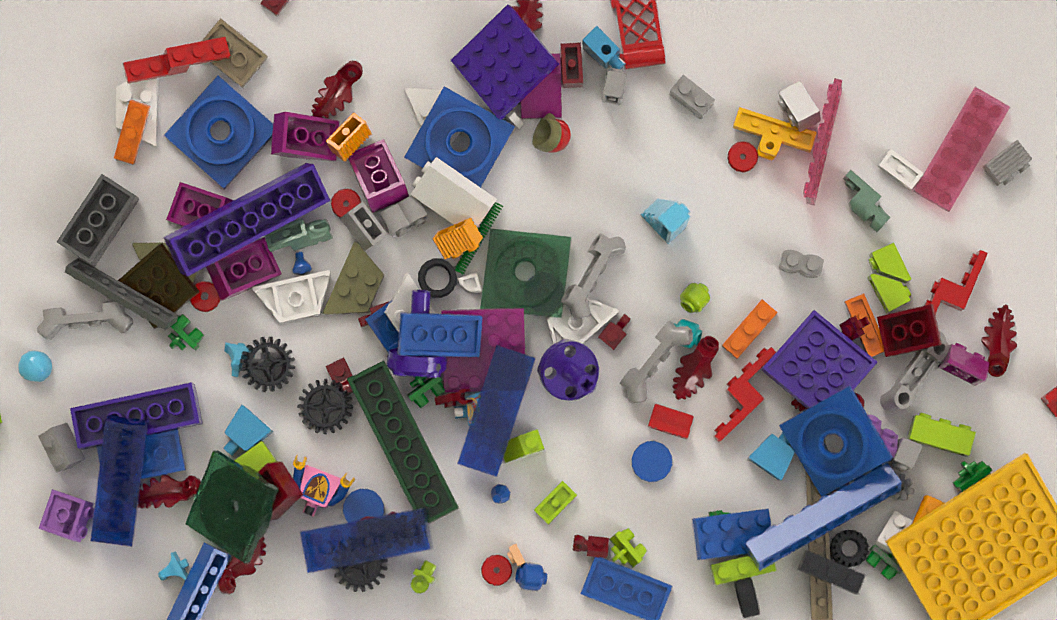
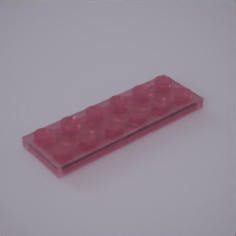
[803,78,843,206]
[913,87,1010,212]

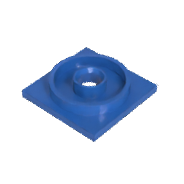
[164,75,273,189]
[404,86,515,188]
[779,385,893,497]

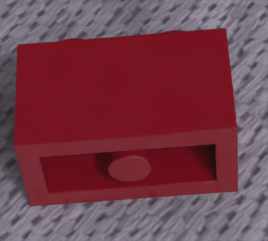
[560,42,583,88]

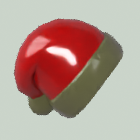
[532,113,571,153]

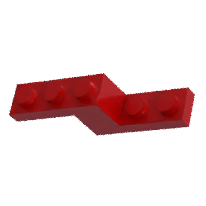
[122,37,230,84]
[924,250,988,314]
[713,347,776,442]

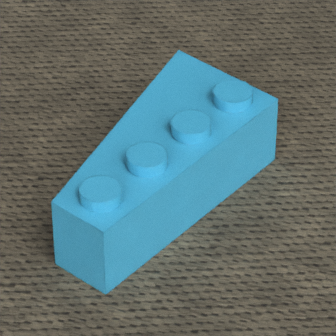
[641,198,690,244]

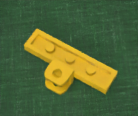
[733,107,817,161]

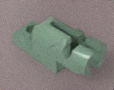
[843,170,890,232]
[265,218,333,252]

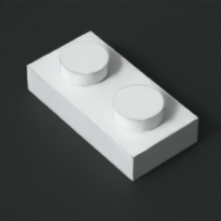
[878,149,924,190]
[875,511,913,554]

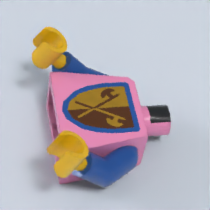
[293,455,355,517]

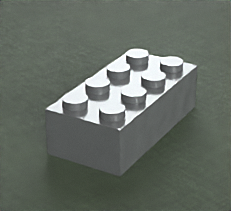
[57,174,139,267]

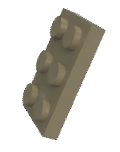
[202,18,268,88]

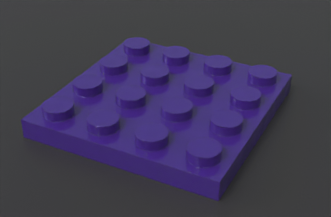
[451,4,559,120]
[761,310,877,409]

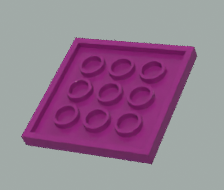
[441,308,526,393]

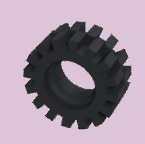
[830,530,869,567]

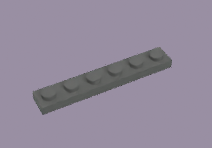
[65,258,178,330]

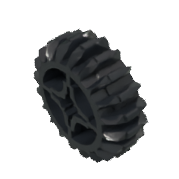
[240,337,295,392]
[297,379,353,435]
[332,536,388,592]

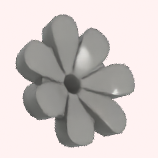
[892,474,915,501]

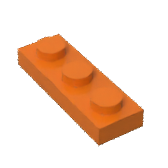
[114,100,151,164]
[844,293,884,357]
[722,299,778,359]

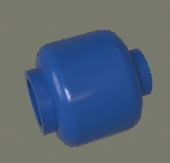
[515,563,547,591]

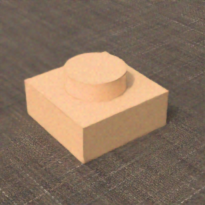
[507,544,525,566]

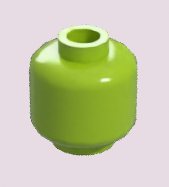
[680,283,710,313]

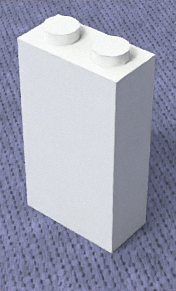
[410,157,497,228]

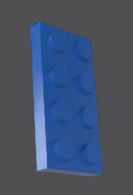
[398,313,483,357]
[97,430,186,487]
[692,509,771,560]
[580,557,673,620]

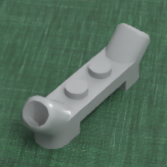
[561,233,626,320]
[37,302,133,340]
[620,321,693,403]
[880,331,949,413]

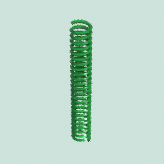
[455,202,503,274]

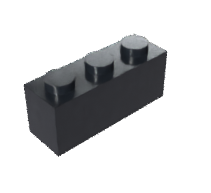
[797,550,866,594]

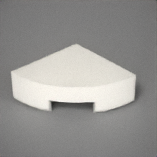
[504,110,524,129]
[457,272,483,293]

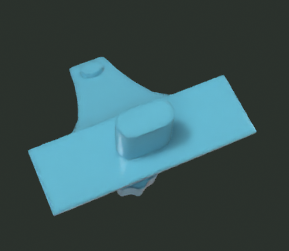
[224,342,255,377]
[158,551,189,581]

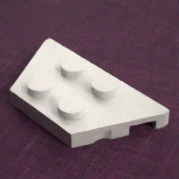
[116,78,158,146]
[405,88,462,145]
[252,270,331,323]
[384,273,436,333]
[547,297,619,354]

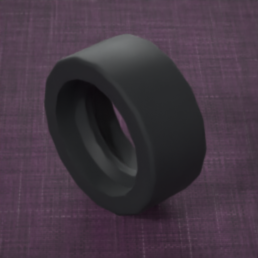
[418,258,457,298]
[734,577,760,618]

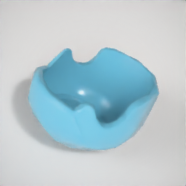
[18,351,52,382]

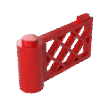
[610,0,666,70]

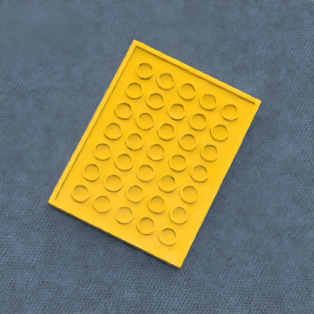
[885,453,1057,620]

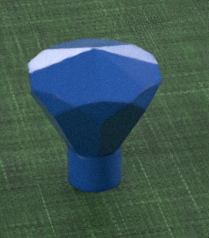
[292,252,312,275]
[491,484,511,504]

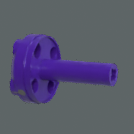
[387,290,447,378]
[537,339,599,401]

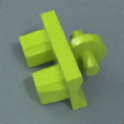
[609,528,647,568]
[411,560,437,593]

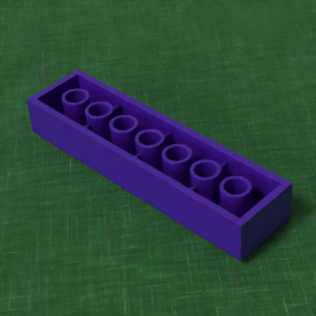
[163,163,331,277]

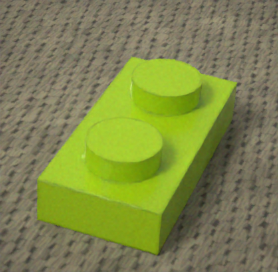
[534,481,577,524]

